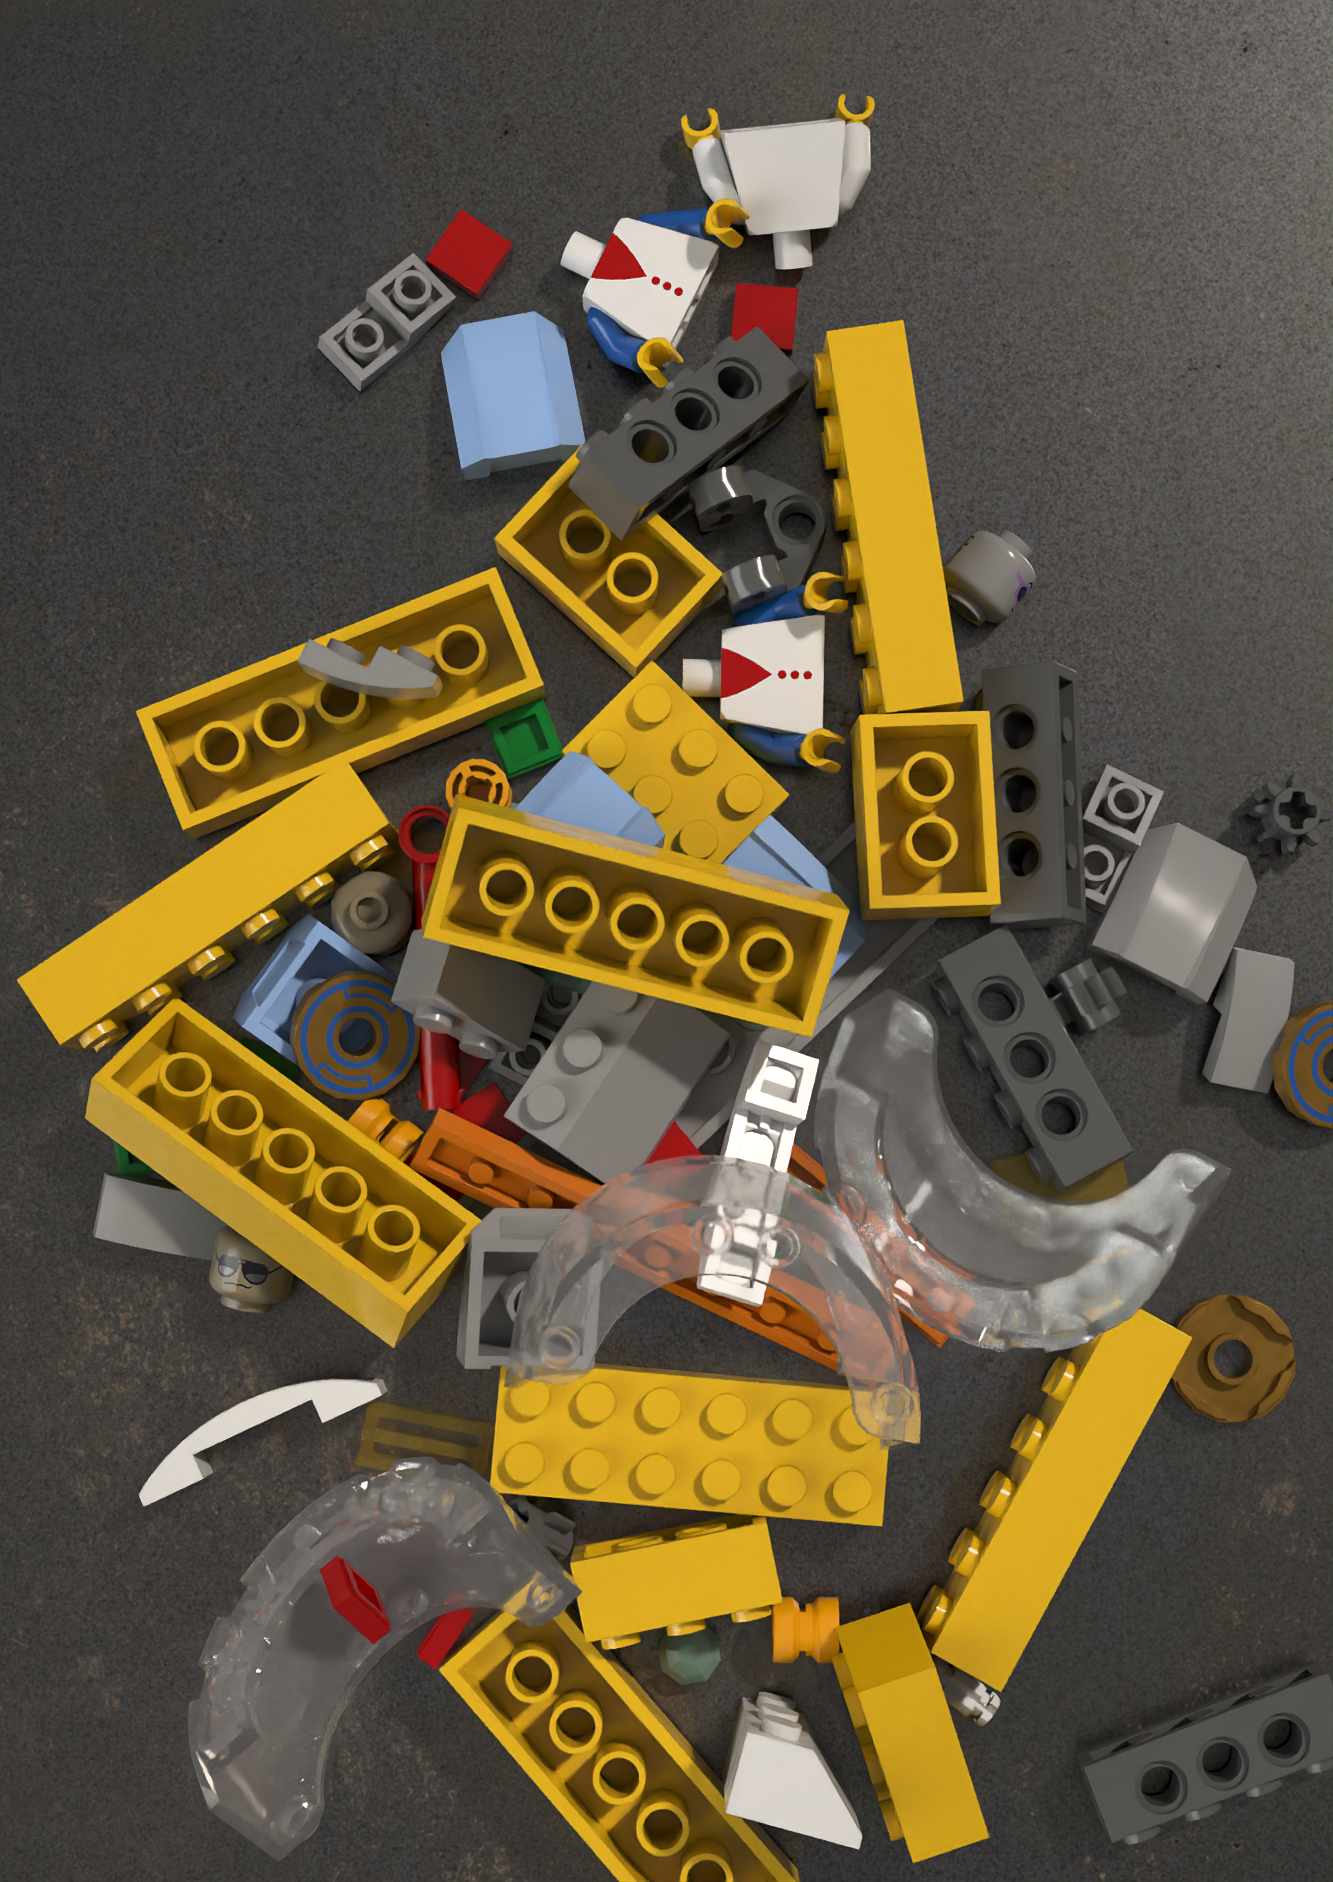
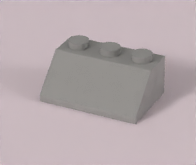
[504,981,730,1196]

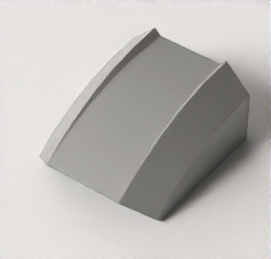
[1085,823,1257,1005]
[456,1208,602,1370]

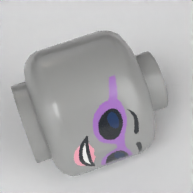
[943,529,1036,626]

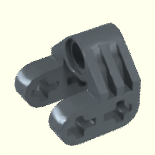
[687,465,826,618]

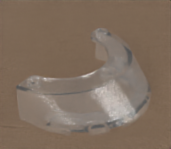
[814,988,1233,1353]
[504,1155,921,1451]
[188,1456,583,1862]

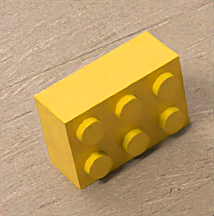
[494,445,723,678]
[562,660,790,864]
[850,711,1001,920]
[570,1514,783,1649]
[831,1603,990,1863]

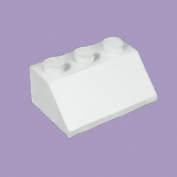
[722,1692,862,1849]

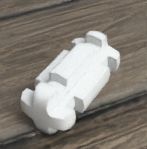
[933,1656,1001,1726]

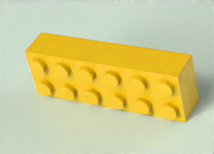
[811,320,964,715]
[136,567,547,839]
[17,759,398,1053]
[421,794,850,1037]
[85,996,482,1348]
[917,1293,1192,1692]
[489,1363,893,1526]
[439,1574,800,1882]

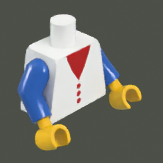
[560,198,750,388]
[682,572,848,774]

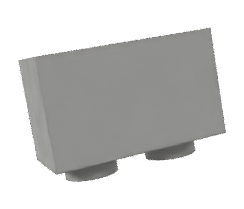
[391,929,546,1059]

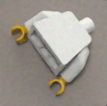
[681,94,875,269]

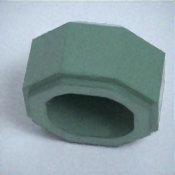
[658,1625,721,1685]

